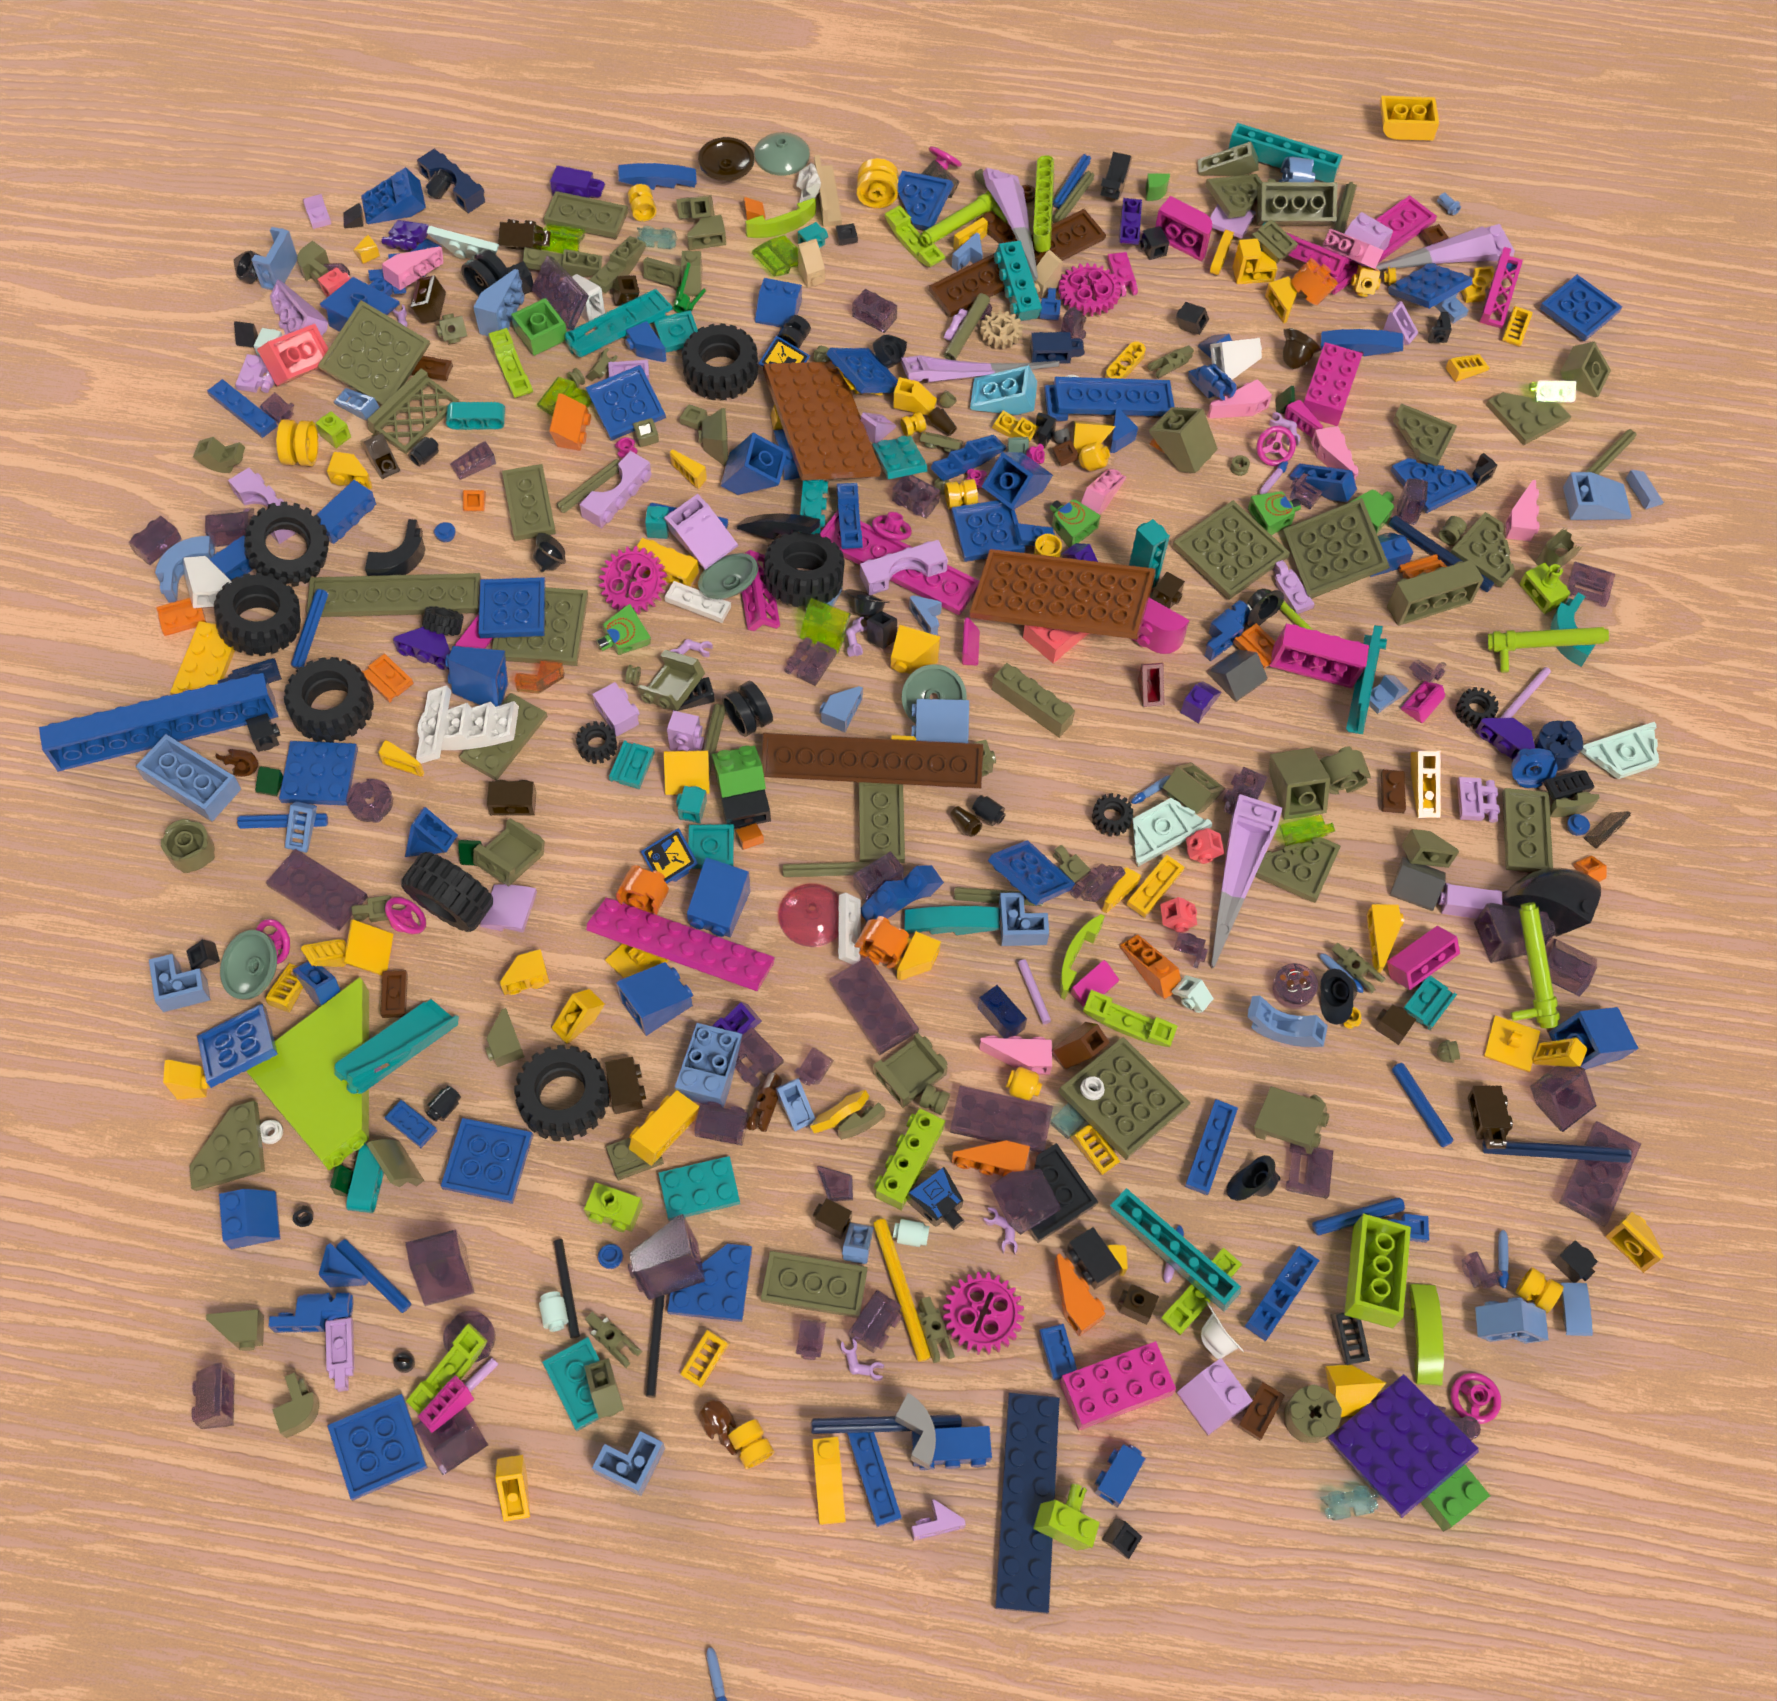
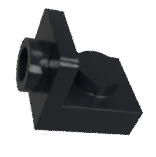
[1428,312,1452,343]
[1036,412,1057,449]
[1472,453,1498,489]

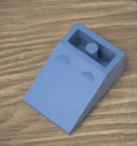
[474,269,525,336]
[1563,472,1632,520]
[675,1023,742,1109]

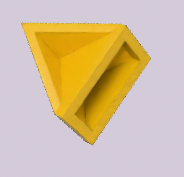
[1073,420,1116,455]
[1325,1365,1386,1418]

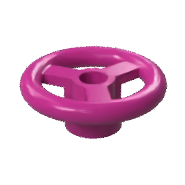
[929,146,962,172]
[1256,426,1296,466]
[872,512,912,540]
[385,897,426,934]
[256,919,290,964]
[1451,1373,1501,1424]

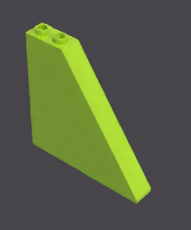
[246,977,369,1171]

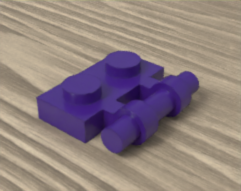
[382,220,429,250]

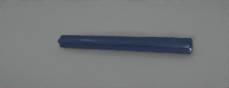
[1389,515,1494,592]
[1482,1140,1632,1163]
[810,1415,962,1434]

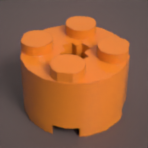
[1291,258,1338,305]
[616,865,669,915]
[855,916,909,969]

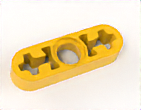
[1210,229,1234,275]
[1105,342,1146,379]

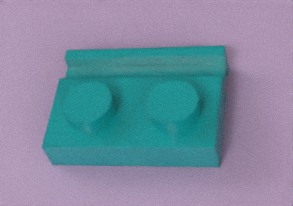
[609,740,655,789]
[1404,975,1457,1030]

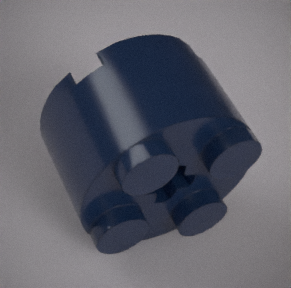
[1534,721,1583,771]

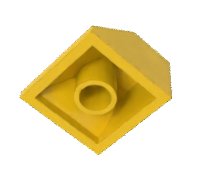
[891,625,941,674]
[1605,1212,1664,1273]

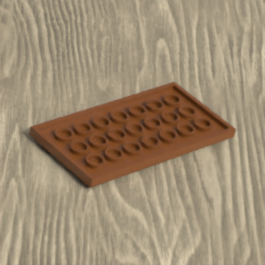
[763,361,881,481]
[969,549,1155,640]

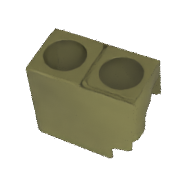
[1535,528,1583,569]

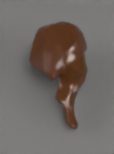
[215,749,259,777]
[699,1400,738,1455]

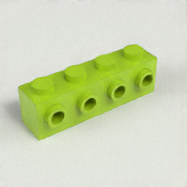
[874,1108,945,1211]

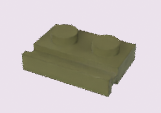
[1250,219,1298,263]
[606,1138,664,1181]

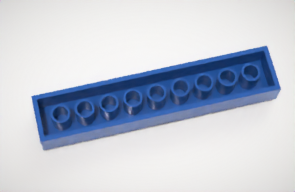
[39,673,279,772]

